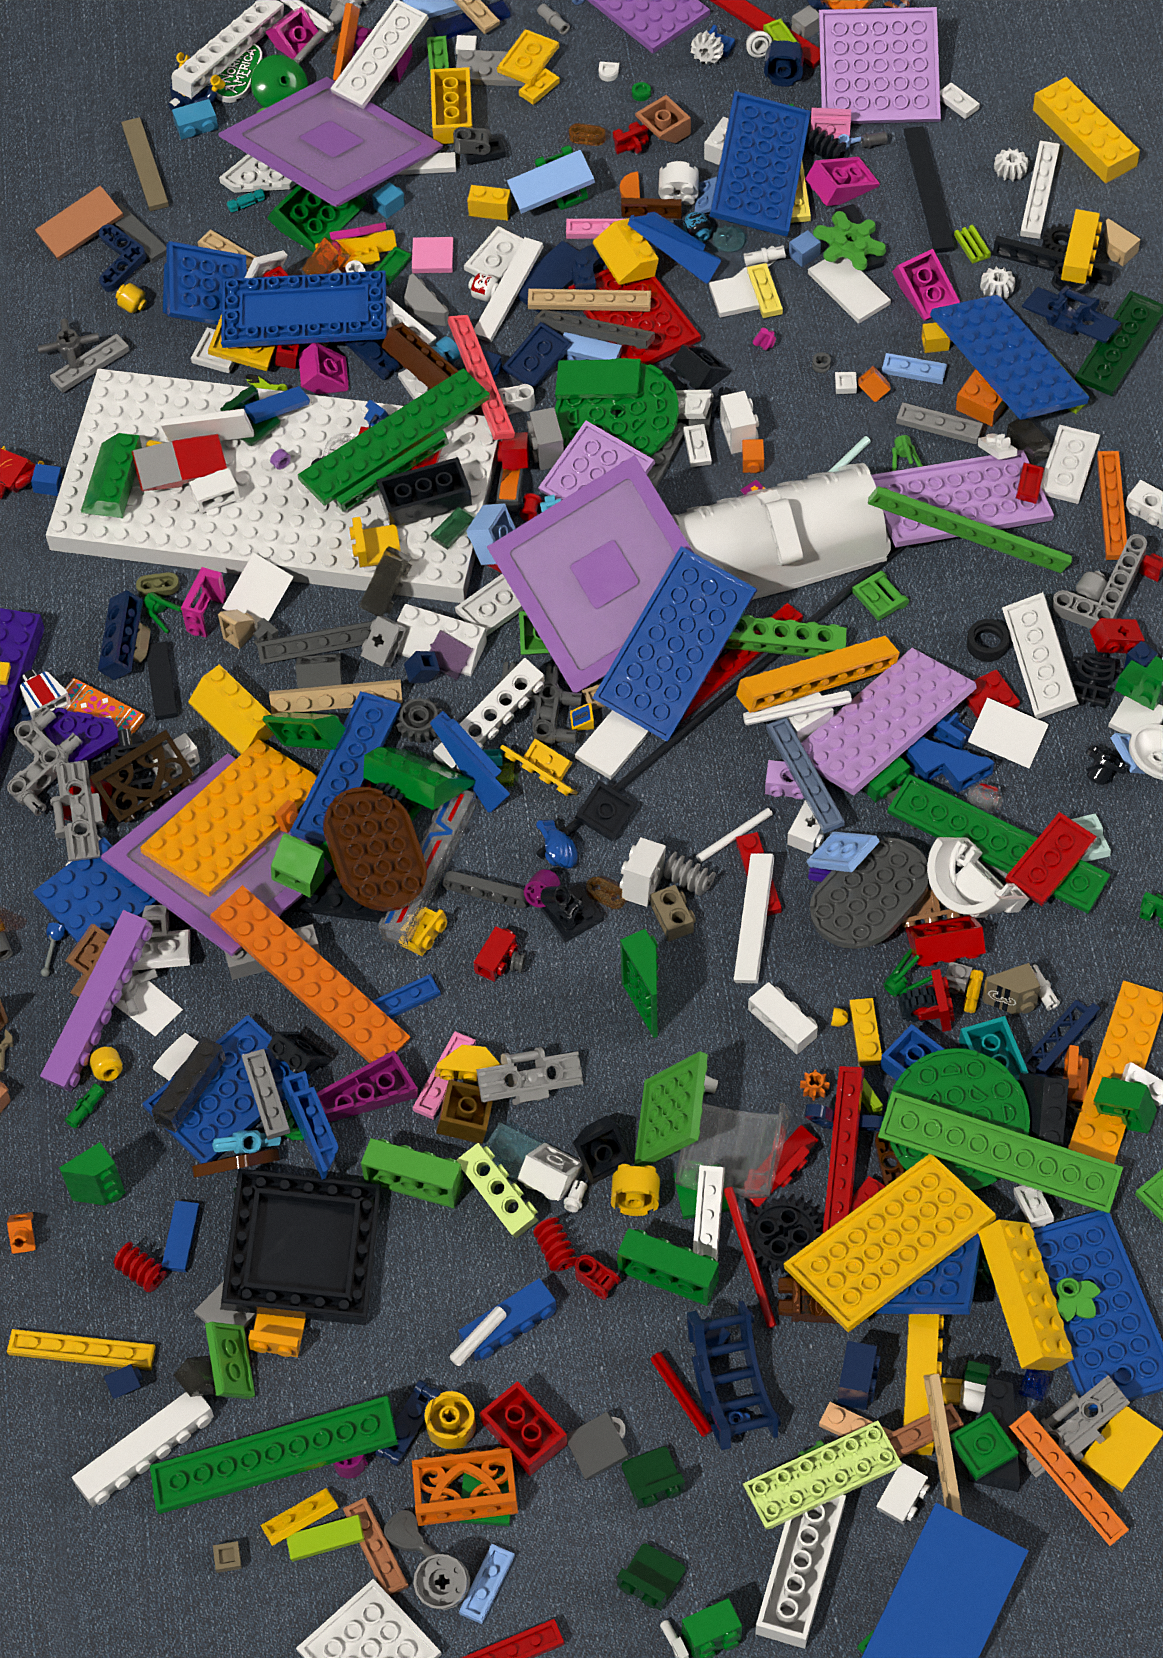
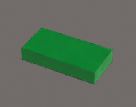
[374,246,412,285]

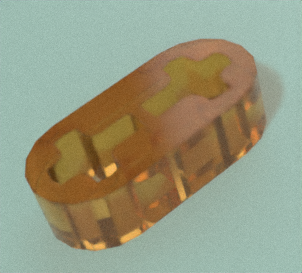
[569,123,606,146]
[586,877,626,910]

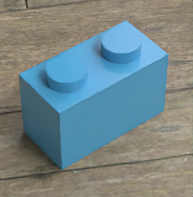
[172,99,218,140]

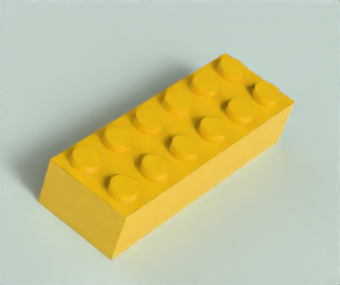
[1033,77,1140,184]
[978,1219,1074,1371]

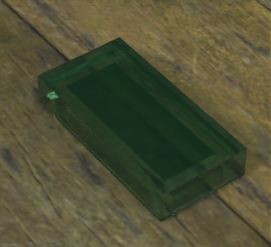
[431,507,474,550]

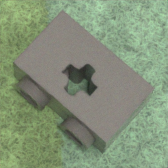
[361,616,407,667]

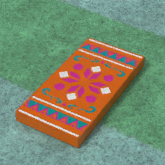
[63,678,146,748]

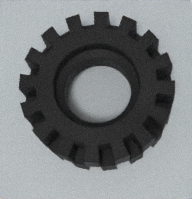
[1042,223,1072,253]

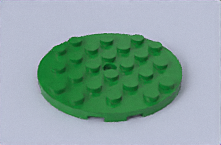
[555,358,679,457]
[886,1048,1030,1191]

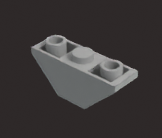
[404,273,449,326]

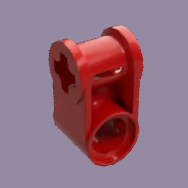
[575,1255,621,1300]

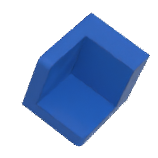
[31,464,63,496]

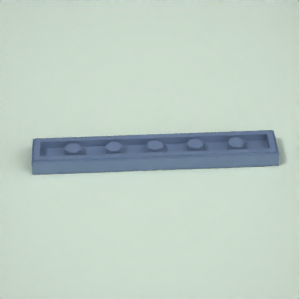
[766,717,845,833]

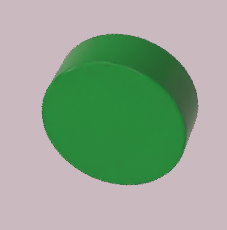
[632,82,651,102]

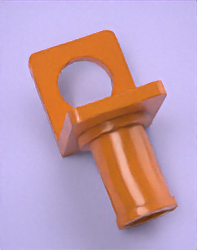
[7,1212,36,1254]

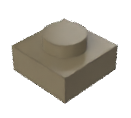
[213,1541,242,1573]

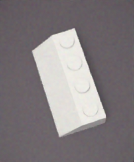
[396,604,487,676]

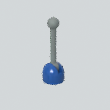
[41,923,65,977]

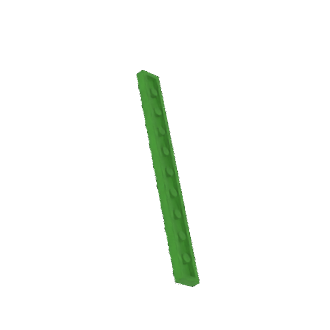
[868,486,1072,573]

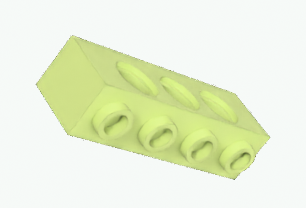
[456,1143,539,1239]

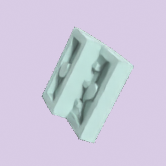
[1071,814,1111,862]

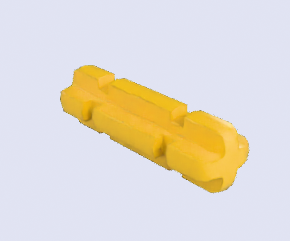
[963,970,983,1013]

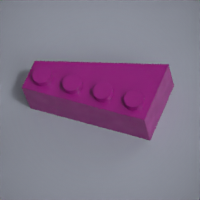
[317,1050,418,1122]

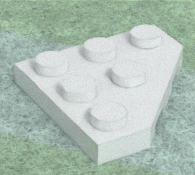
[219,154,297,193]

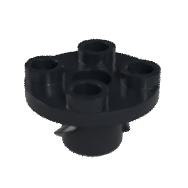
[1086,744,1128,785]

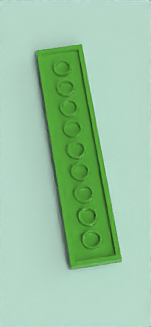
[877,1091,1123,1214]

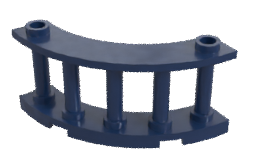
[687,1300,781,1450]

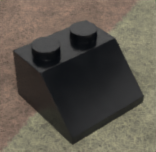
[670,345,732,390]

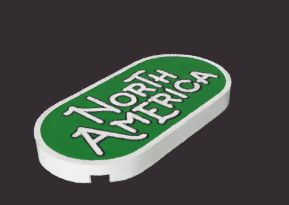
[216,44,263,103]

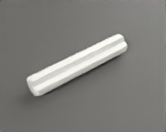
[450,1306,506,1366]

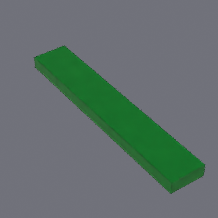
[336,429,449,512]

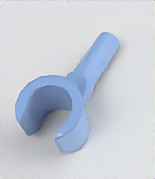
[838,134,861,150]

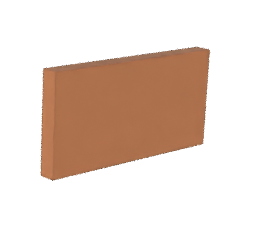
[35,185,124,261]

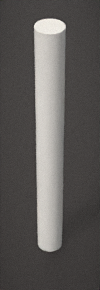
[696,808,773,862]

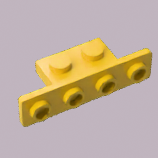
[315,230,397,268]
[500,739,578,796]

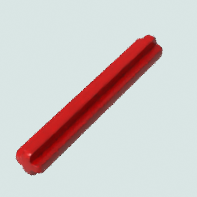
[650,1352,712,1437]

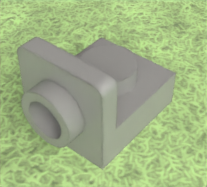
[944,962,972,995]

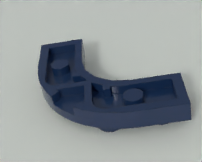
[572,245,605,290]

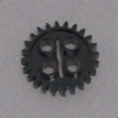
[746,1197,823,1274]

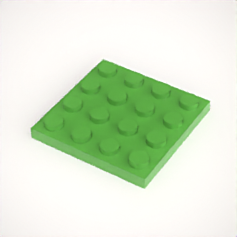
[634,1051,708,1167]

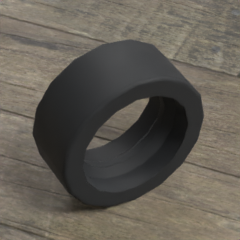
[967,619,1009,662]

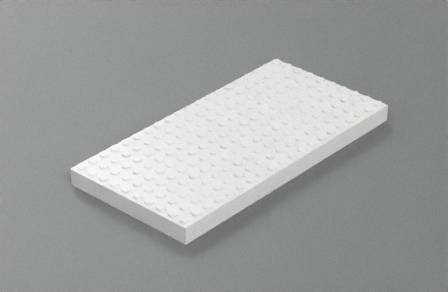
[46,369,502,603]

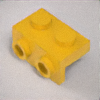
[398,907,447,956]

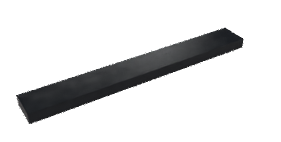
[904,126,955,253]

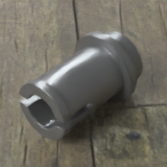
[861,131,887,149]

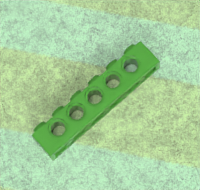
[724,615,846,657]

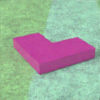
[330,222,386,240]

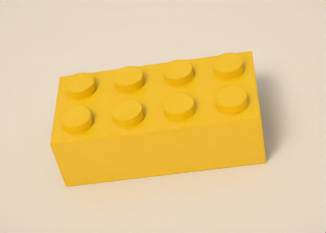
[430,67,472,144]

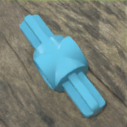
[212,1130,281,1154]

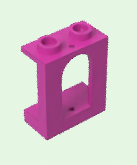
[181,567,227,637]

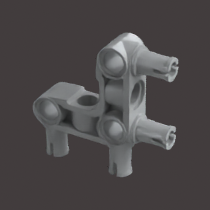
[7,707,83,816]

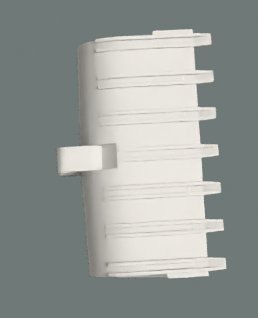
[671,463,891,600]

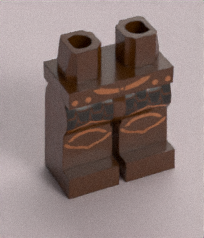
[778,1277,839,1324]

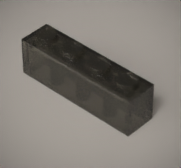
[151,1036,226,1133]

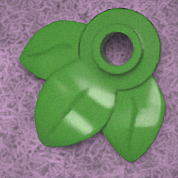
[1056,1278,1101,1322]

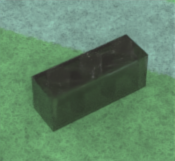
[359,546,412,617]

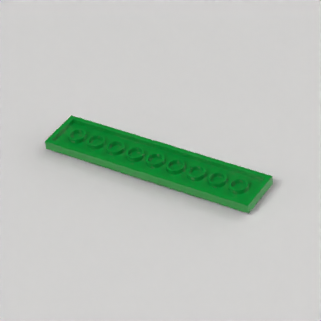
[298,368,490,506]
[887,774,1110,914]
[150,1396,398,1514]

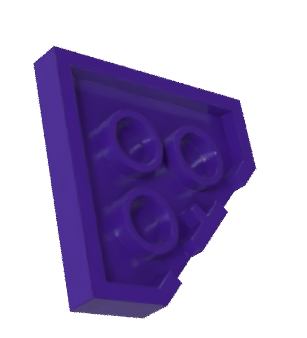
[44,707,119,763]

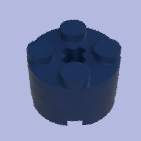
[764,40,804,87]

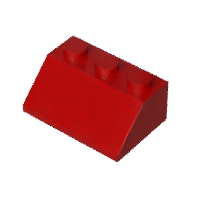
[906,915,986,967]

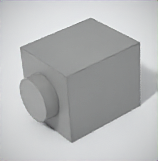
[791,5,819,39]

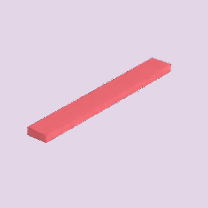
[448,315,515,440]

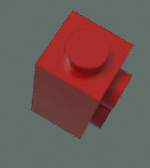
[473,926,518,982]

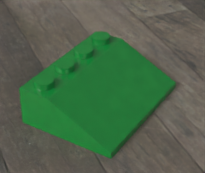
[267,185,367,254]
[363,747,475,810]
[620,929,659,1038]

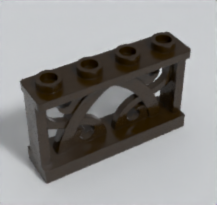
[90,730,195,824]

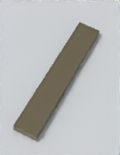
[121,117,169,211]

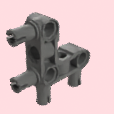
[495,662,582,747]

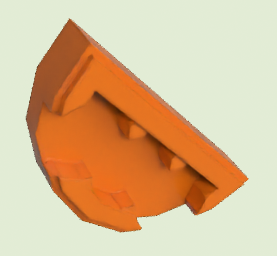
[619,171,640,198]

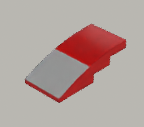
[132,434,227,491]

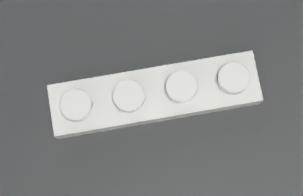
[693,1165,725,1262]

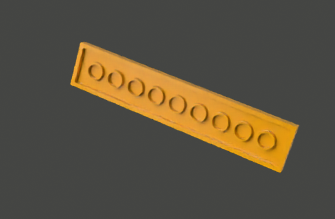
[1068,981,1163,1164]

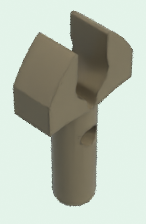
[0,1029,14,1072]

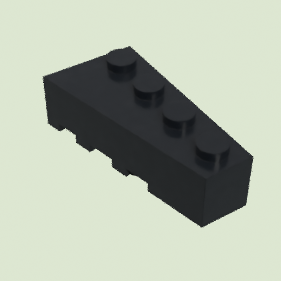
[968,1378,1020,1492]

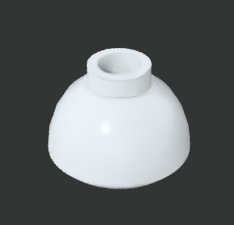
[746,31,772,58]

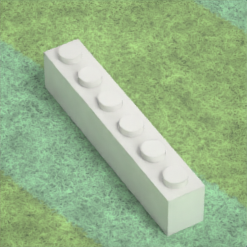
[72,1386,214,1508]

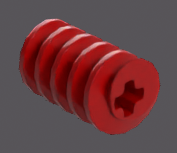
[533,1217,578,1272]
[113,1241,166,1293]

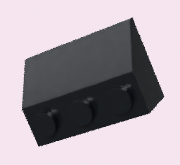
[1019,1072,1069,1147]

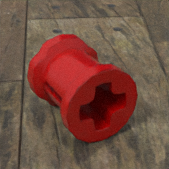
[519,493,542,521]

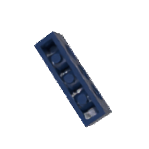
[98,590,143,680]

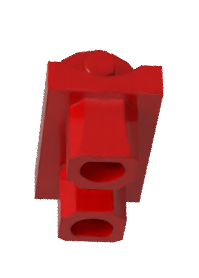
[613,121,649,154]

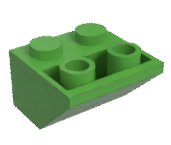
[271,833,325,898]

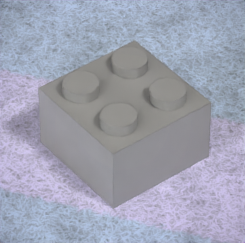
[527,407,564,470]

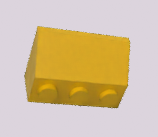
[592,218,659,285]

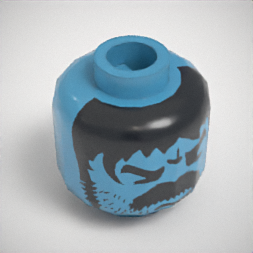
[683,212,713,242]

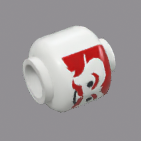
[468,273,499,302]

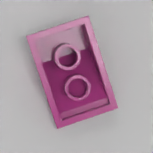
[805,157,880,206]
[892,249,960,321]

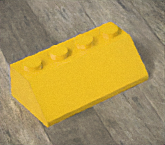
[188,664,274,754]

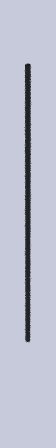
[536,545,907,859]

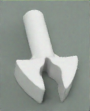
[660,1620,689,1658]

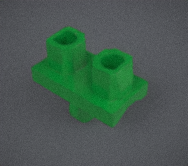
[1139,892,1163,929]

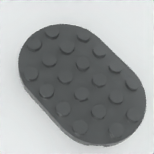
[810,838,930,949]

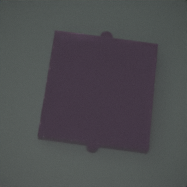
[430,630,473,680]

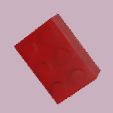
[480,1381,568,1476]

